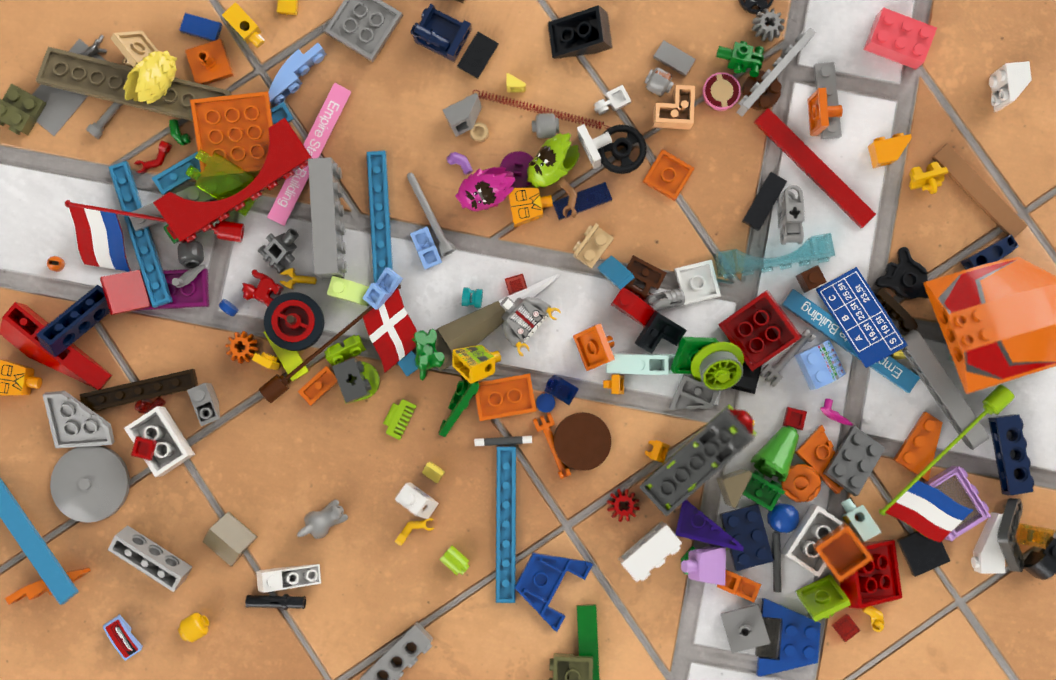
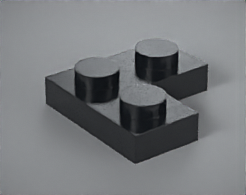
[635,311,687,354]

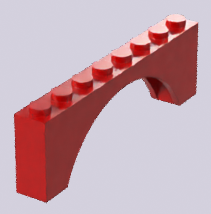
[153,118,313,243]

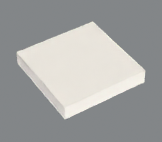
[674,260,721,306]

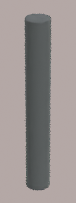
[772,533,781,592]

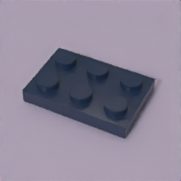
[720,504,774,571]

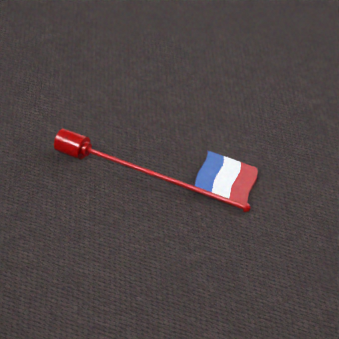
[65,200,245,272]

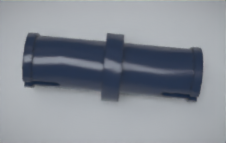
[411,23,450,51]

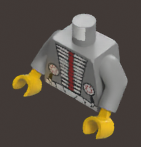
[500,297,561,356]

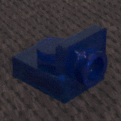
[545,375,579,405]

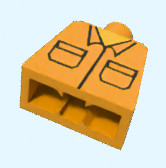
[509,188,553,227]
[0,359,42,396]

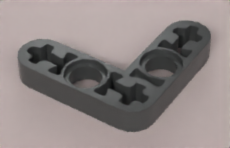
[998,498,1024,572]

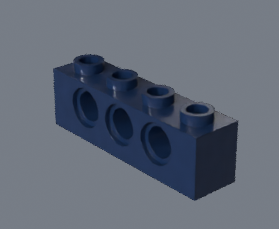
[36,285,110,357]
[988,414,1034,496]

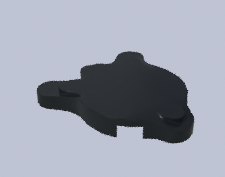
[876,247,928,299]

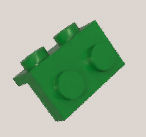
[742,470,785,511]

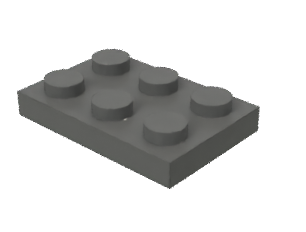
[823,426,885,496]

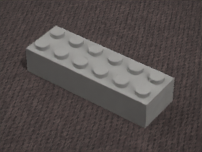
[308,157,347,279]

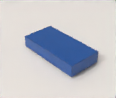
[180,13,222,41]

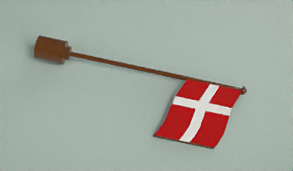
[259,284,417,403]

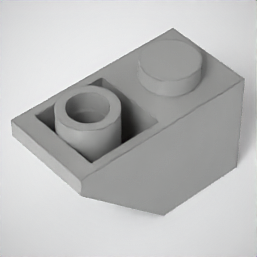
[443,93,482,137]
[187,383,220,426]

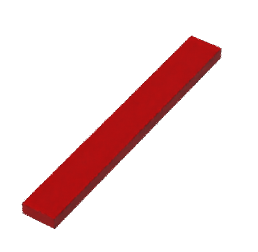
[754,108,876,228]

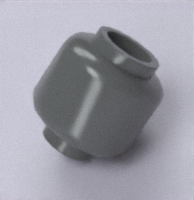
[177,240,204,268]

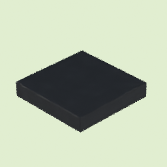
[897,531,950,577]

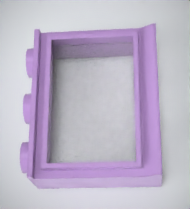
[925,466,991,541]

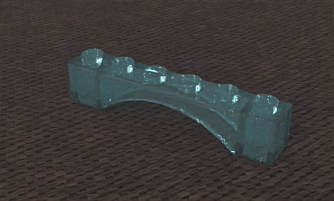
[714,233,835,279]

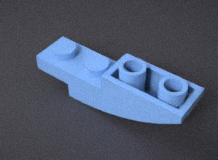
[269,43,326,107]

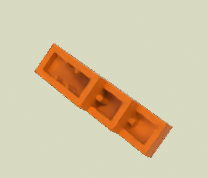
[5,568,91,605]

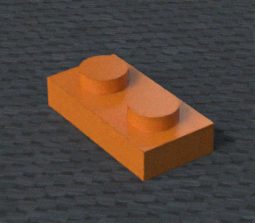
[298,366,338,406]

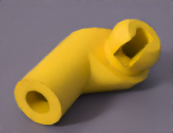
[862,606,885,632]

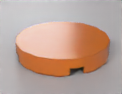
[781,464,821,502]

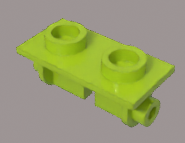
[324,335,367,366]

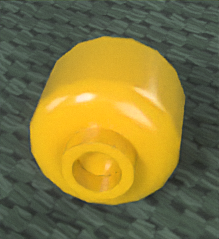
[178,612,210,642]

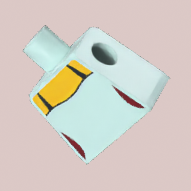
[841,497,882,543]

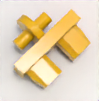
[909,162,948,194]

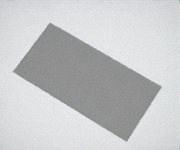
[32,39,106,136]

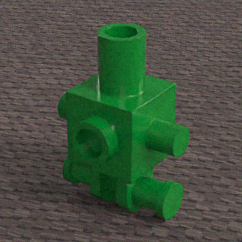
[716,41,764,77]

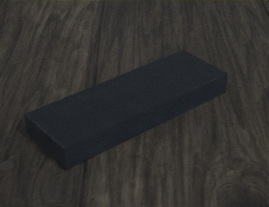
[742,172,787,231]

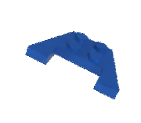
[514,552,593,632]
[756,598,821,676]

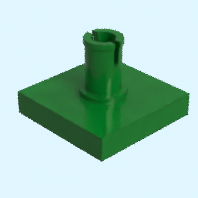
[670,336,718,374]

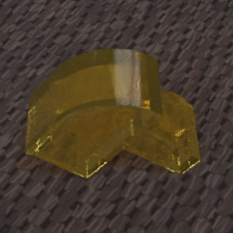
[1016,523,1054,549]

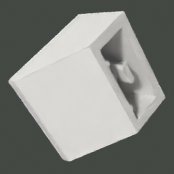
[989,61,1032,112]

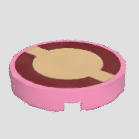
[702,72,741,111]

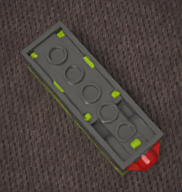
[639,404,757,517]

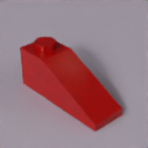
[611,287,659,327]

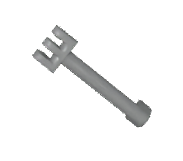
[759,329,816,387]

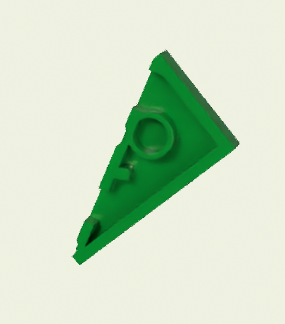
[438,379,479,437]

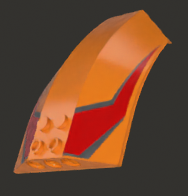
[923,257,1056,394]

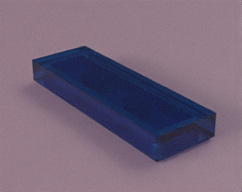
[553,182,612,221]

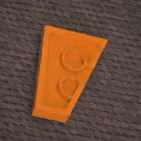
[893,412,943,482]
[795,425,843,494]

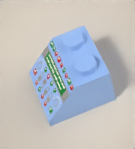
[794,339,846,390]

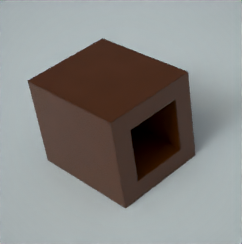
[795,265,827,293]

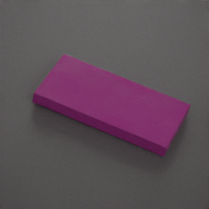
[135,268,209,311]

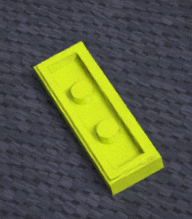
[263,331,309,381]

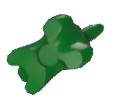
[412,329,444,380]

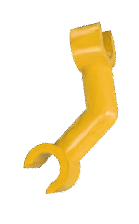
[395,518,434,546]

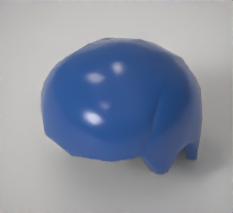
[767,503,800,533]

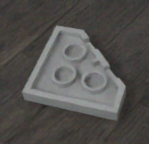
[43,391,115,449]

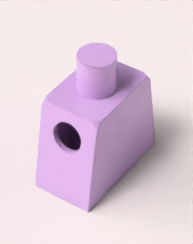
[681,545,726,585]

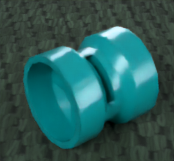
[462,287,483,308]

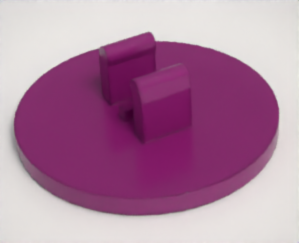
[500,151,533,188]

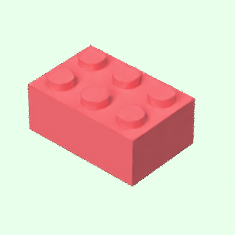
[864,7,937,69]

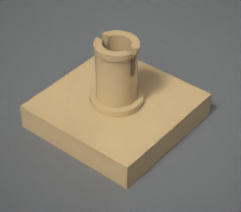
[110,31,158,68]

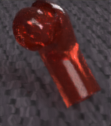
[135,397,166,414]

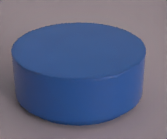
[219,299,239,316]

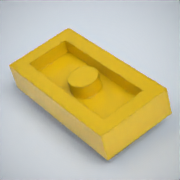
[252,352,281,370]

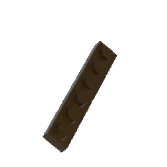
[80,369,198,411]

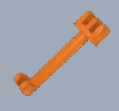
[532,413,571,479]

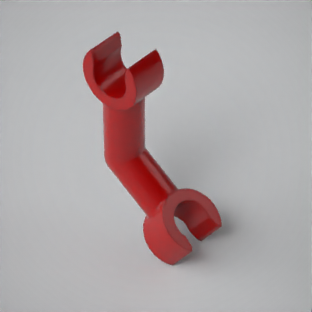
[134,140,172,174]

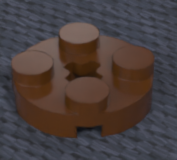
[742,71,782,110]

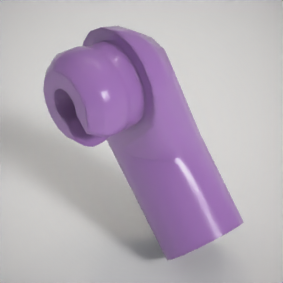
[447,152,473,175]

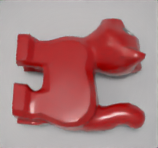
[242,269,284,307]

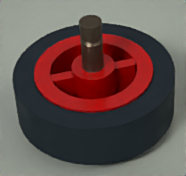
[264,292,324,351]

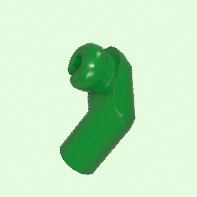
[169,119,191,146]

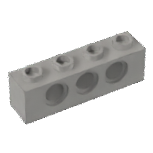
[108,525,192,592]
[359,621,433,680]

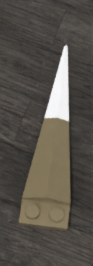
[435,274,560,372]

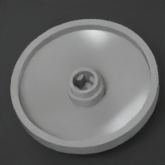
[50,446,130,522]

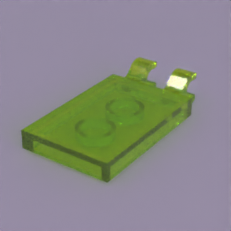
[185,149,256,217]

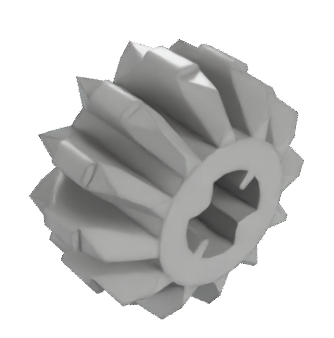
[752,8,784,41]

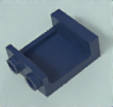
[413,4,472,62]

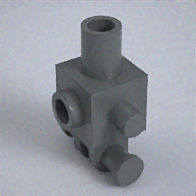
[257,228,299,274]

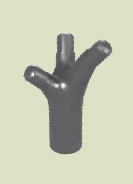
[80,35,107,57]

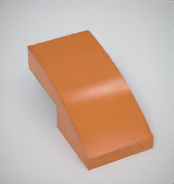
[717,570,762,603]

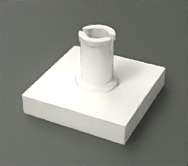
[577,124,612,169]

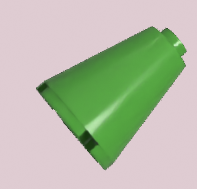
[750,426,799,482]

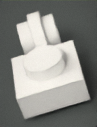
[594,85,631,115]

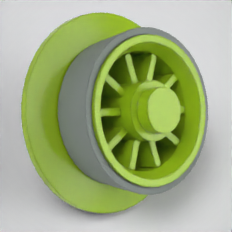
[691,342,744,391]

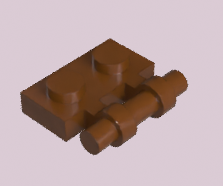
[624,255,667,300]

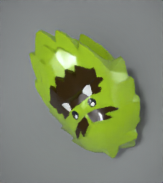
[527,133,580,188]

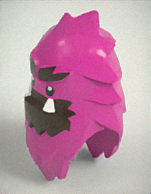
[455,167,516,212]

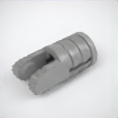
[647,288,685,311]

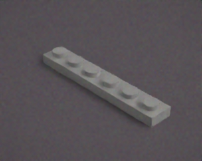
[737,28,816,117]
[129,173,243,232]

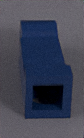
[960,234,1019,270]

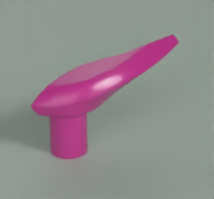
[820,399,853,426]

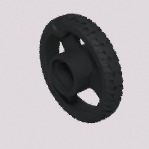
[597,125,647,174]

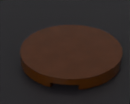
[553,412,611,471]

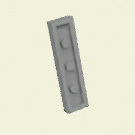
[814,62,842,139]

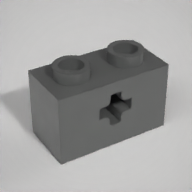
[332,358,371,403]

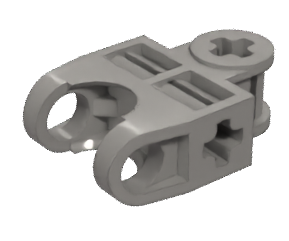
[777,185,805,245]

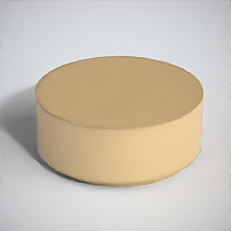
[470,122,489,143]

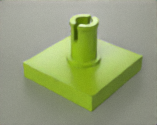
[796,574,851,622]

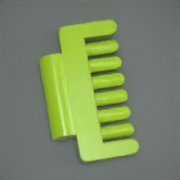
[383,399,417,440]

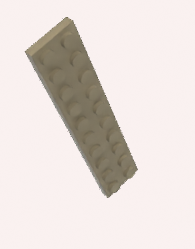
[36,47,232,121]

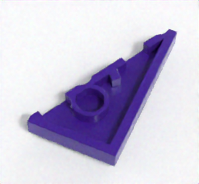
[675,500,744,552]

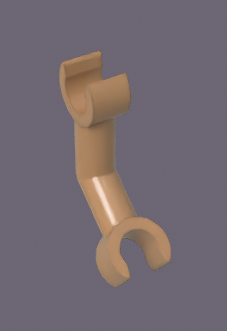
[557,177,577,218]

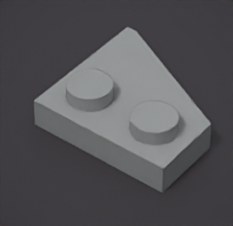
[669,374,720,410]

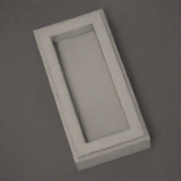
[653,40,696,77]

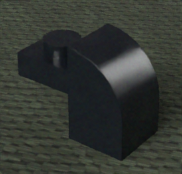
[1024,537,1056,580]

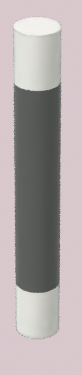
[474,436,532,446]

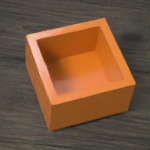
[812,522,873,582]

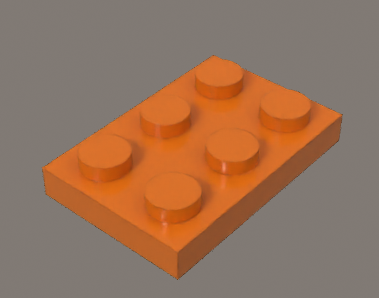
[475,373,536,421]

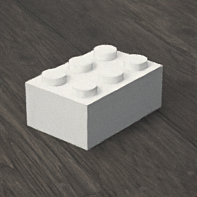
[124,406,195,477]
[781,504,851,577]
[618,521,682,582]

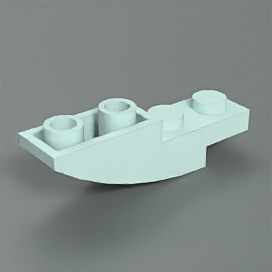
[606,353,676,375]

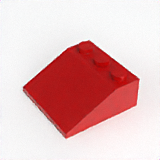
[718,290,802,371]
[839,540,902,609]

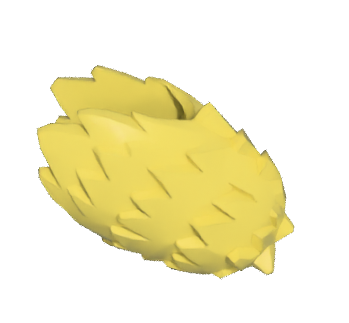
[123,50,177,104]

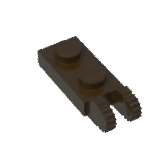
[873,288,918,332]

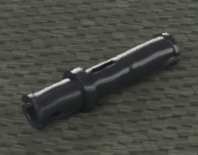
[245,594,306,610]

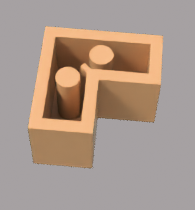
[653,85,695,130]

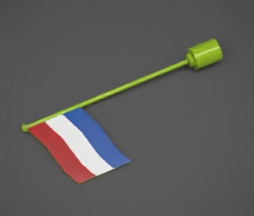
[879,385,1015,542]

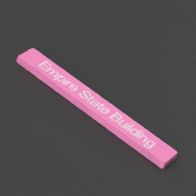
[267,83,351,226]

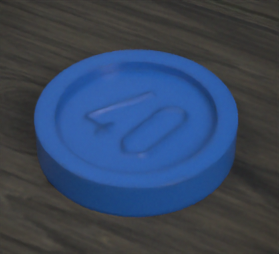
[536,393,555,413]

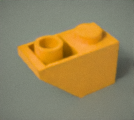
[868,133,912,168]

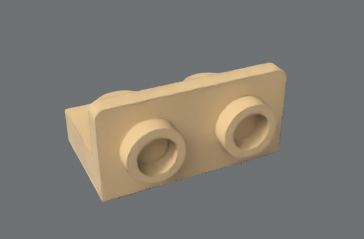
[573,223,614,269]

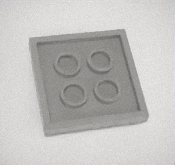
[324,0,403,62]

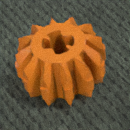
[225,331,259,364]

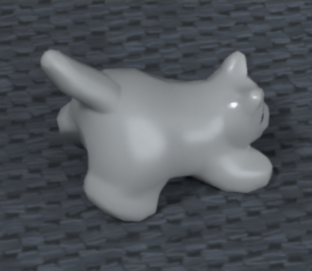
[297,499,348,539]

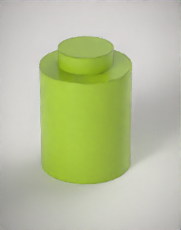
[439,545,470,575]

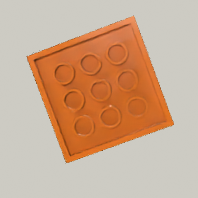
[190,91,273,177]

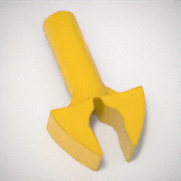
[280,268,317,290]

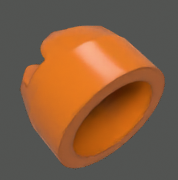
[47,256,65,272]

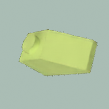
[327,276,369,306]

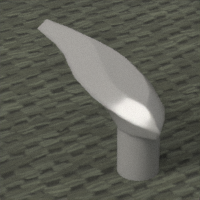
[172,264,206,288]

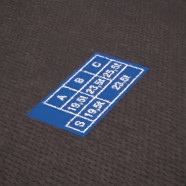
[816,267,908,368]

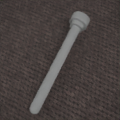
[86,102,122,139]
[407,173,456,256]

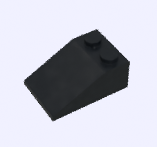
[548,5,612,59]

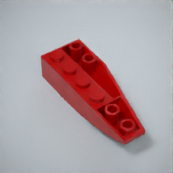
[0,302,112,390]

